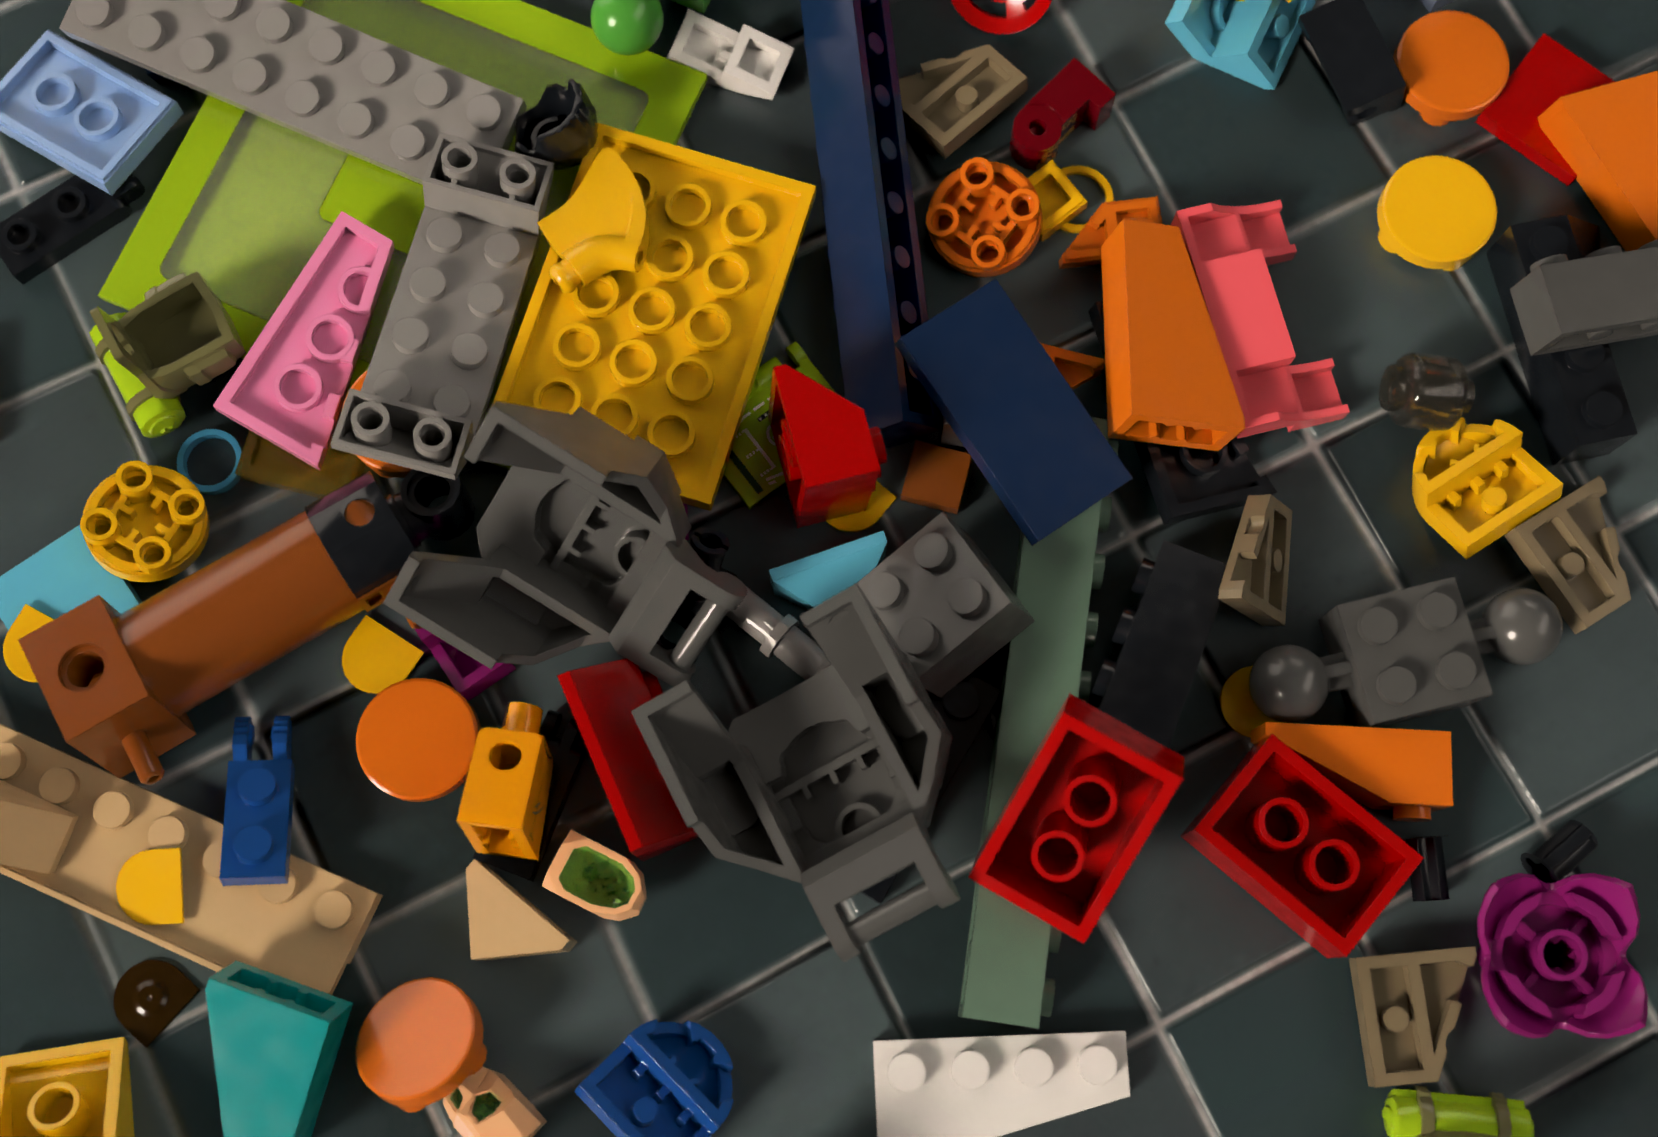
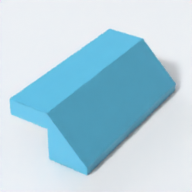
[1165,0,1316,90]

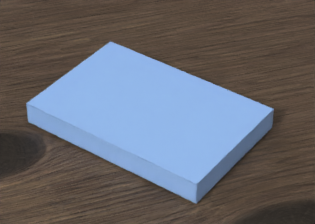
[0,29,184,196]

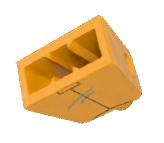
[457,702,553,860]

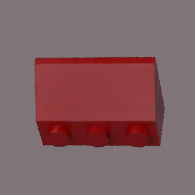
[768,364,887,528]
[557,658,699,862]

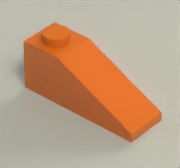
[1251,722,1453,822]

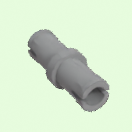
[726,586,831,680]

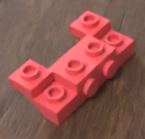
[1171,200,1350,439]

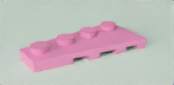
[213,211,395,471]

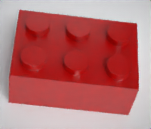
[968,693,1185,944]
[1181,734,1424,958]

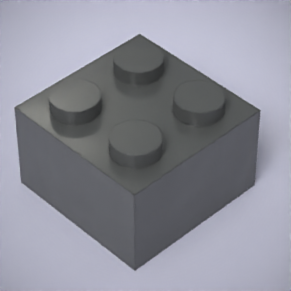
[856,512,1035,698]

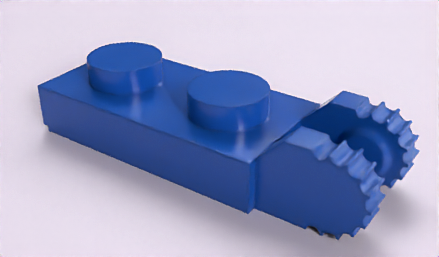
[219,715,295,886]

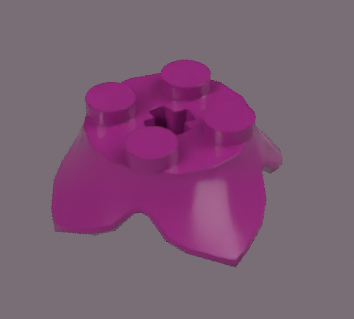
[1477,873,1648,1039]

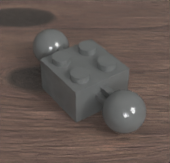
[1249,577,1563,728]

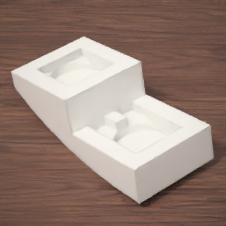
[667,9,795,100]

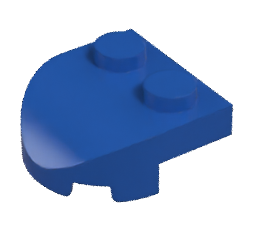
[574,1019,734,1137]

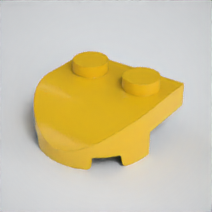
[1412,417,1563,560]

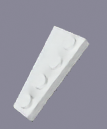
[873,1030,1130,1137]

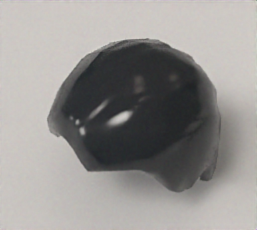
[514,79,598,170]

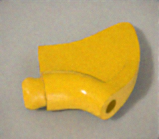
[537,147,649,293]

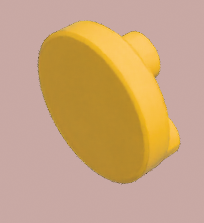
[1377,155,1497,271]
[80,460,210,582]

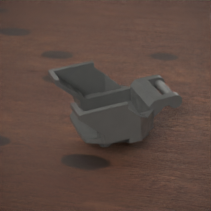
[383,401,747,687]
[631,584,960,962]

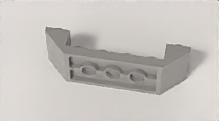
[331,132,554,480]

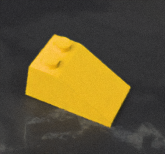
[0,1037,135,1137]

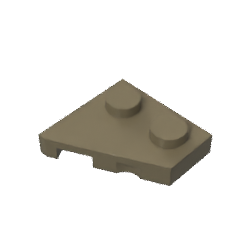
[899,44,1028,159]
[1504,475,1631,634]
[1218,494,1292,626]
[1349,946,1477,1088]

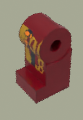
[1009,57,1116,170]

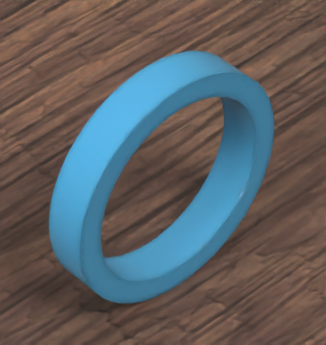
[177,429,246,495]

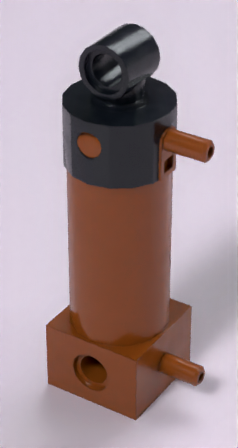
[18,469,475,785]

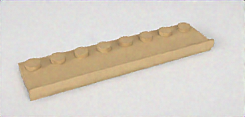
[0,723,383,995]

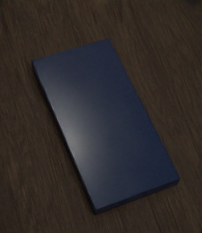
[895,279,1132,546]

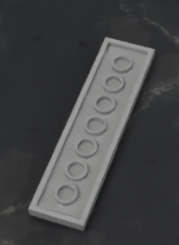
[59,0,527,185]

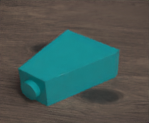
[205,960,353,1137]

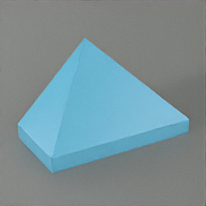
[769,531,887,610]

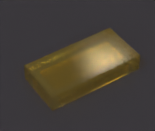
[235,430,366,498]

